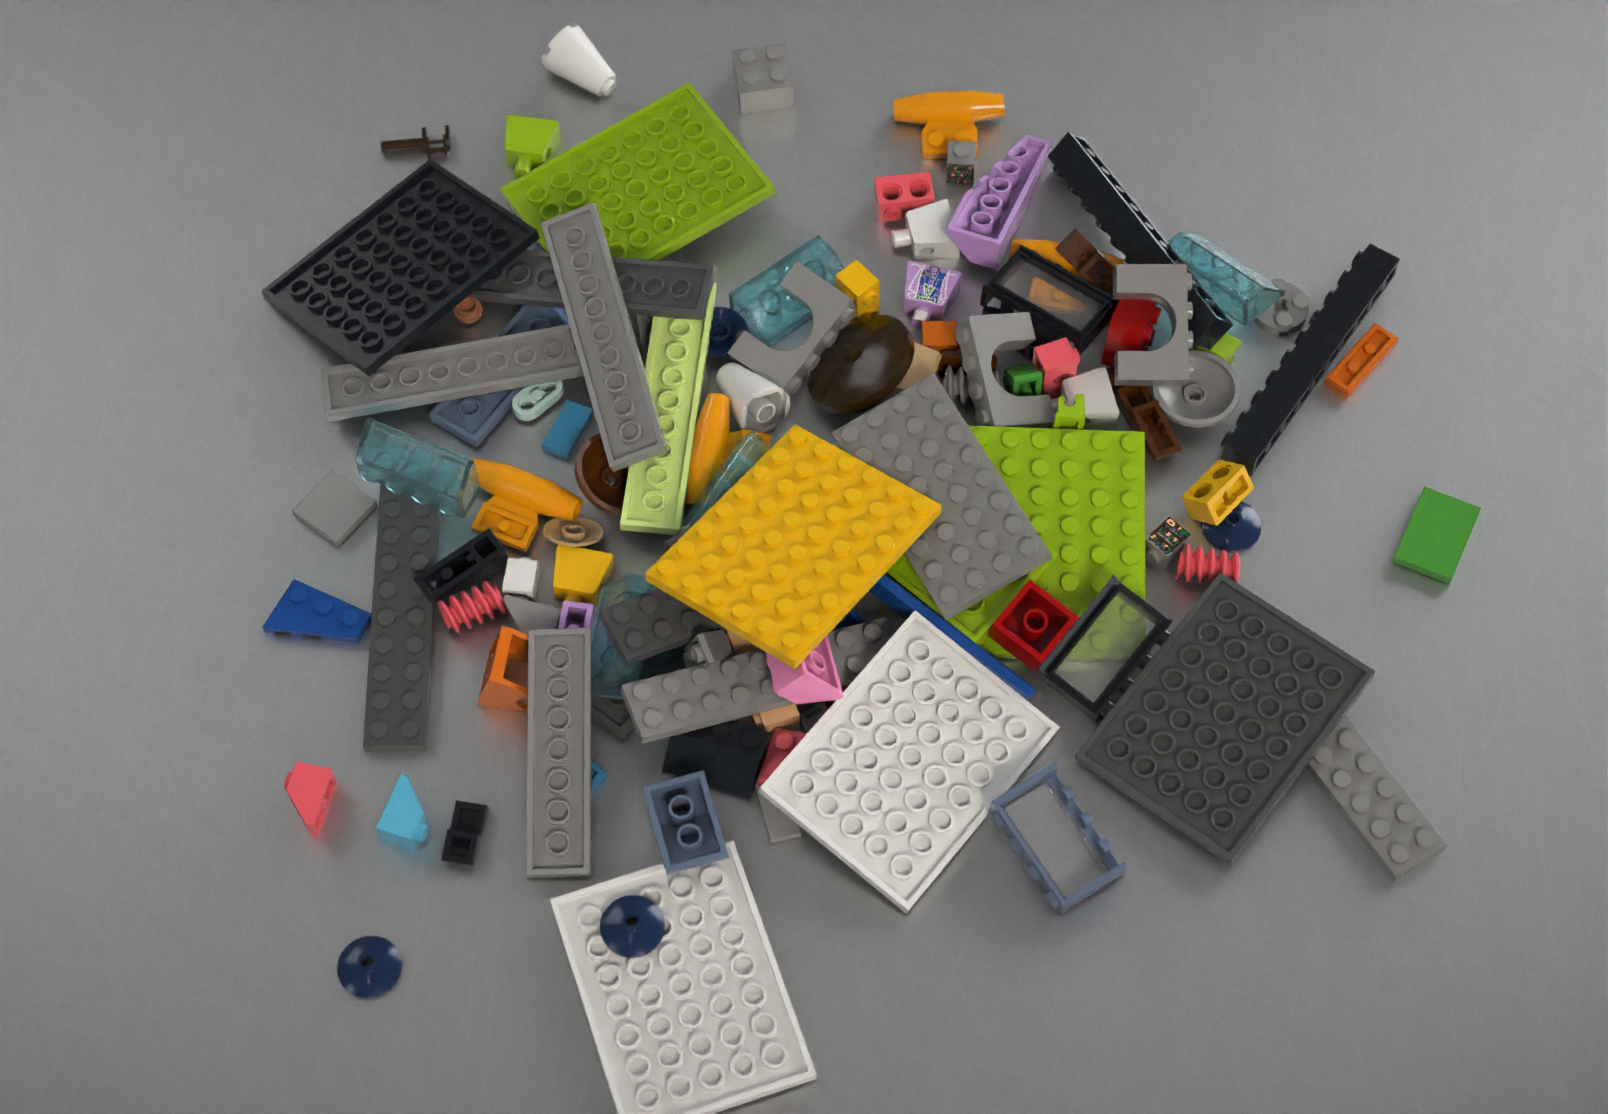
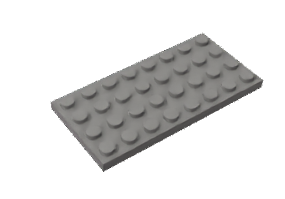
[832,373,1052,621]

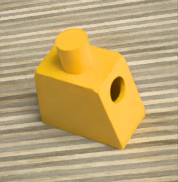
[553,544,616,608]

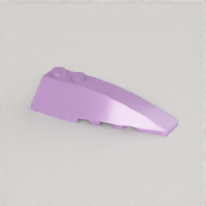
[946,134,1052,270]

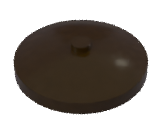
[807,315,915,414]

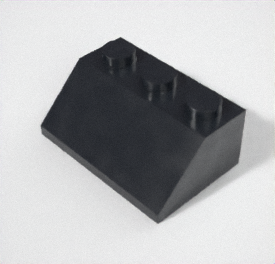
[662,720,771,802]

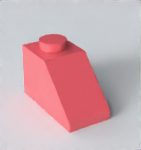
[284,761,337,838]

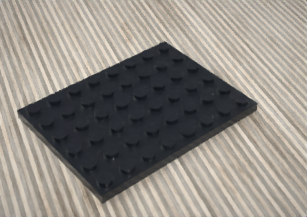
[261,159,540,376]

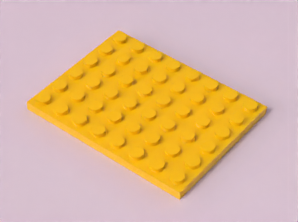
[645,424,942,669]

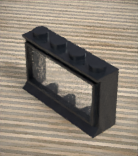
[980,244,1117,356]
[1036,575,1173,722]

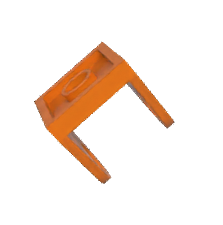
[477,626,528,712]

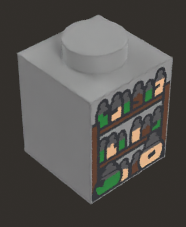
[946,141,976,185]
[1145,516,1192,571]

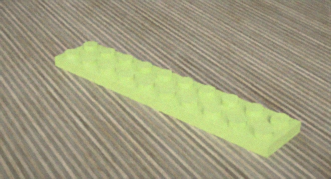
[620,283,717,535]

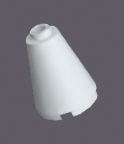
[540,23,616,97]
[716,362,790,434]

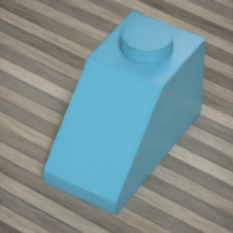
[376,774,429,852]

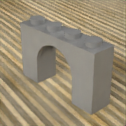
[728,261,856,396]
[1113,264,1194,386]
[955,312,1055,428]

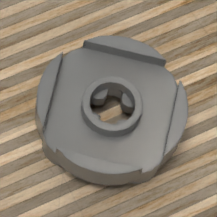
[1251,278,1310,335]

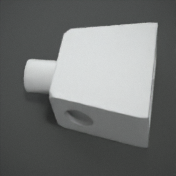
[891,199,960,260]
[1051,367,1119,430]

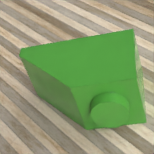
[1003,364,1043,396]

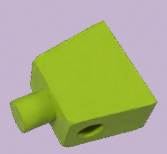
[505,114,561,178]

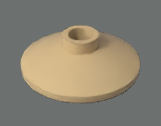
[543,516,604,548]

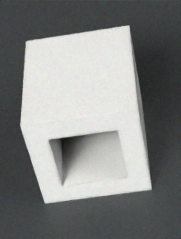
[502,557,541,602]

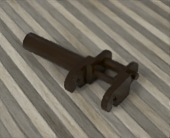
[381,125,451,158]

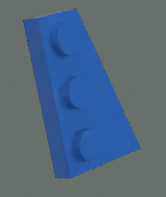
[262,579,372,643]

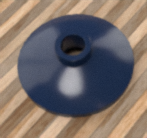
[707,307,748,357]
[1201,501,1262,553]
[600,895,665,958]
[337,936,402,998]

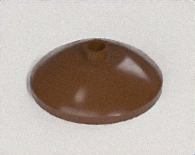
[574,434,629,516]

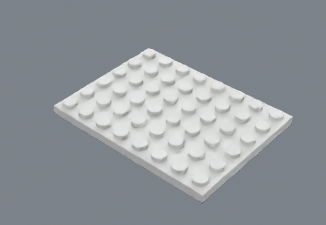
[758,610,1060,914]
[550,841,817,1114]

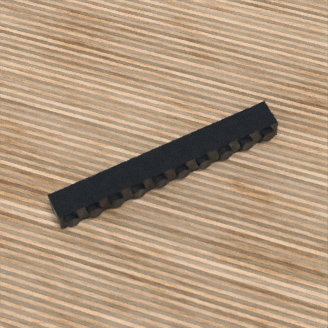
[1047,131,1233,350]
[1220,243,1400,476]

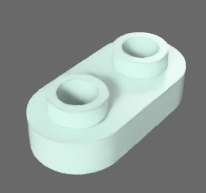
[512,380,564,421]

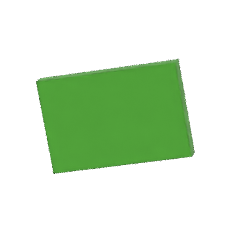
[1393,486,1481,584]

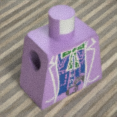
[904,261,961,330]

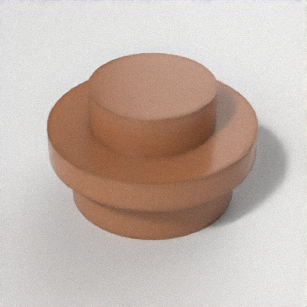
[454,297,483,323]

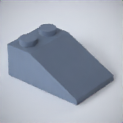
[642,770,729,875]

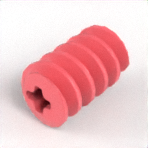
[1175,544,1241,584]
[437,581,506,634]

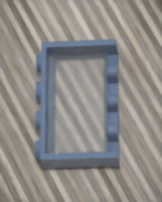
[989,762,1128,915]

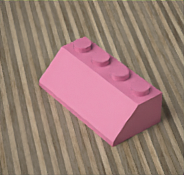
[766,636,844,704]

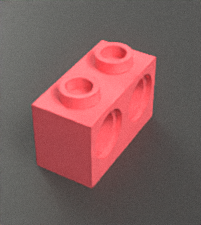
[874,171,935,221]

